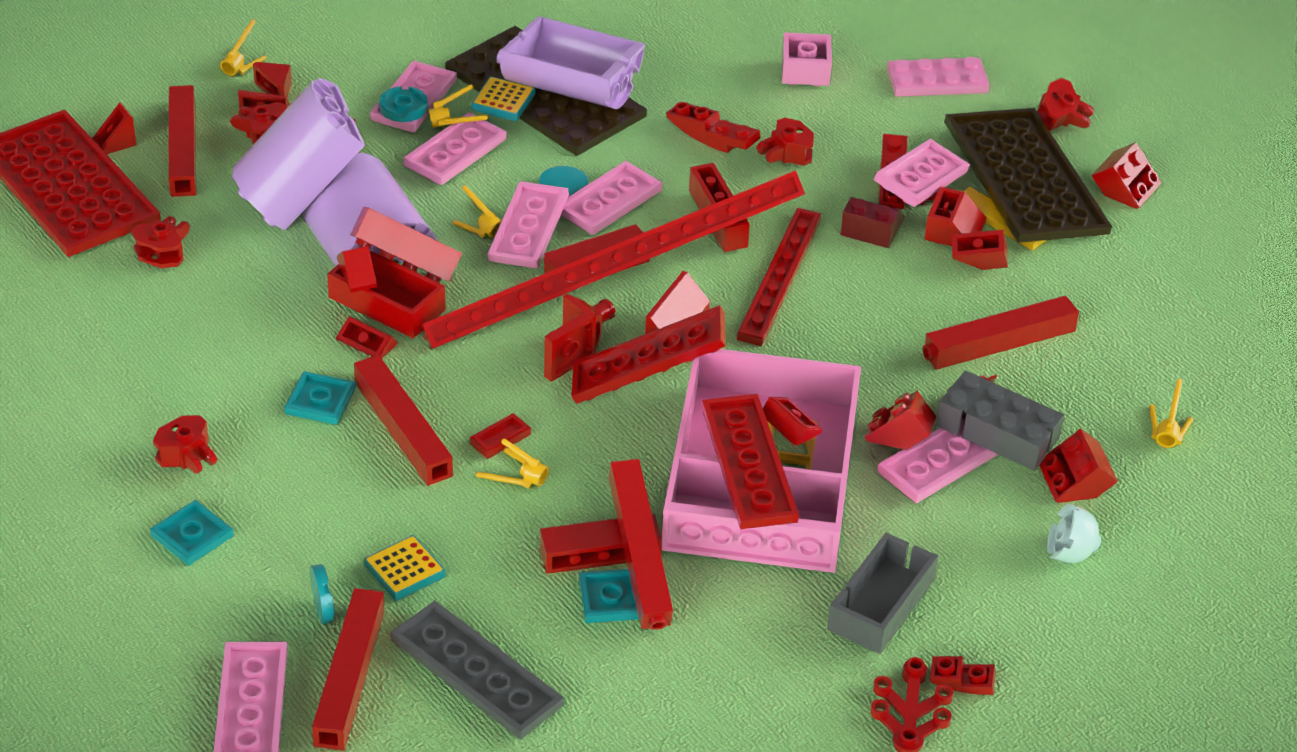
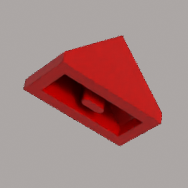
[253,62,292,98]
[92,102,136,154]
[337,246,377,292]

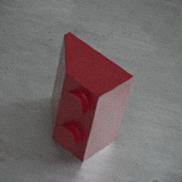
[840,197,904,248]

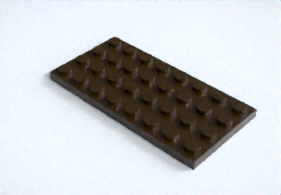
[445,25,647,156]
[944,108,1112,243]

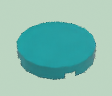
[379,86,428,122]
[539,166,589,197]
[310,564,335,625]

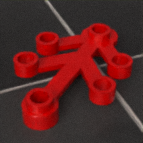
[870,657,954,752]

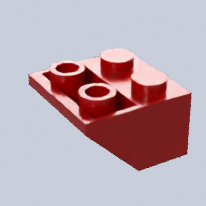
[1091,142,1161,209]
[924,186,986,246]
[864,390,937,450]
[1039,428,1118,503]

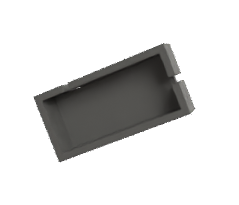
[935,370,1065,471]
[827,532,938,654]

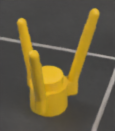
[220,19,266,76]
[428,84,488,128]
[452,185,502,238]
[1149,378,1193,448]
[476,439,549,489]

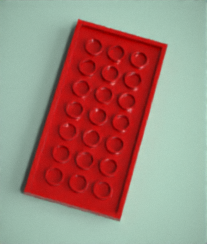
[0,109,161,257]

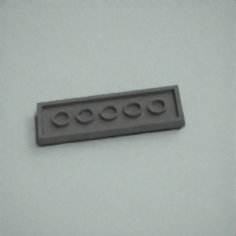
[391,600,564,740]

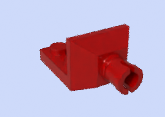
[544,294,616,382]

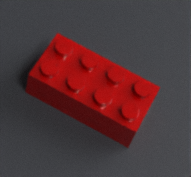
[327,246,446,339]

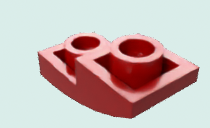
[930,656,996,695]

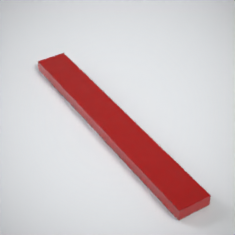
[737,208,821,346]

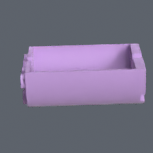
[497,16,645,109]
[232,78,365,230]
[301,153,438,266]

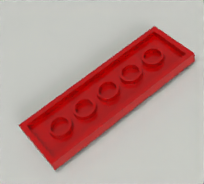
[571,305,725,404]
[702,393,799,530]

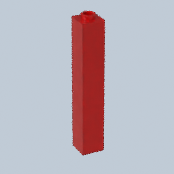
[169,85,196,197]
[922,295,1079,370]
[354,354,453,486]
[609,459,673,630]
[312,588,385,751]

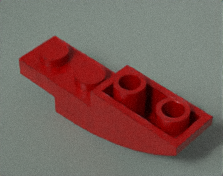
[666,102,761,153]
[878,134,908,209]

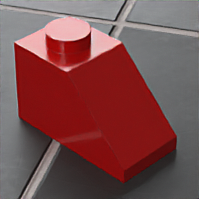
[952,229,1008,270]

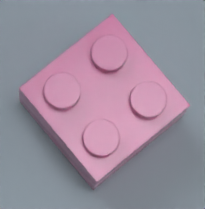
[782,32,832,86]

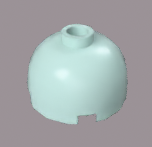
[1047,504,1101,564]

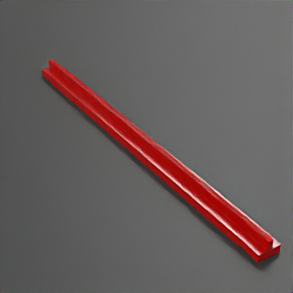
[421,170,805,349]

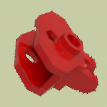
[1037,78,1094,131]
[230,102,286,145]
[756,117,814,166]
[131,216,190,268]
[153,415,218,474]

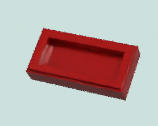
[470,413,531,459]

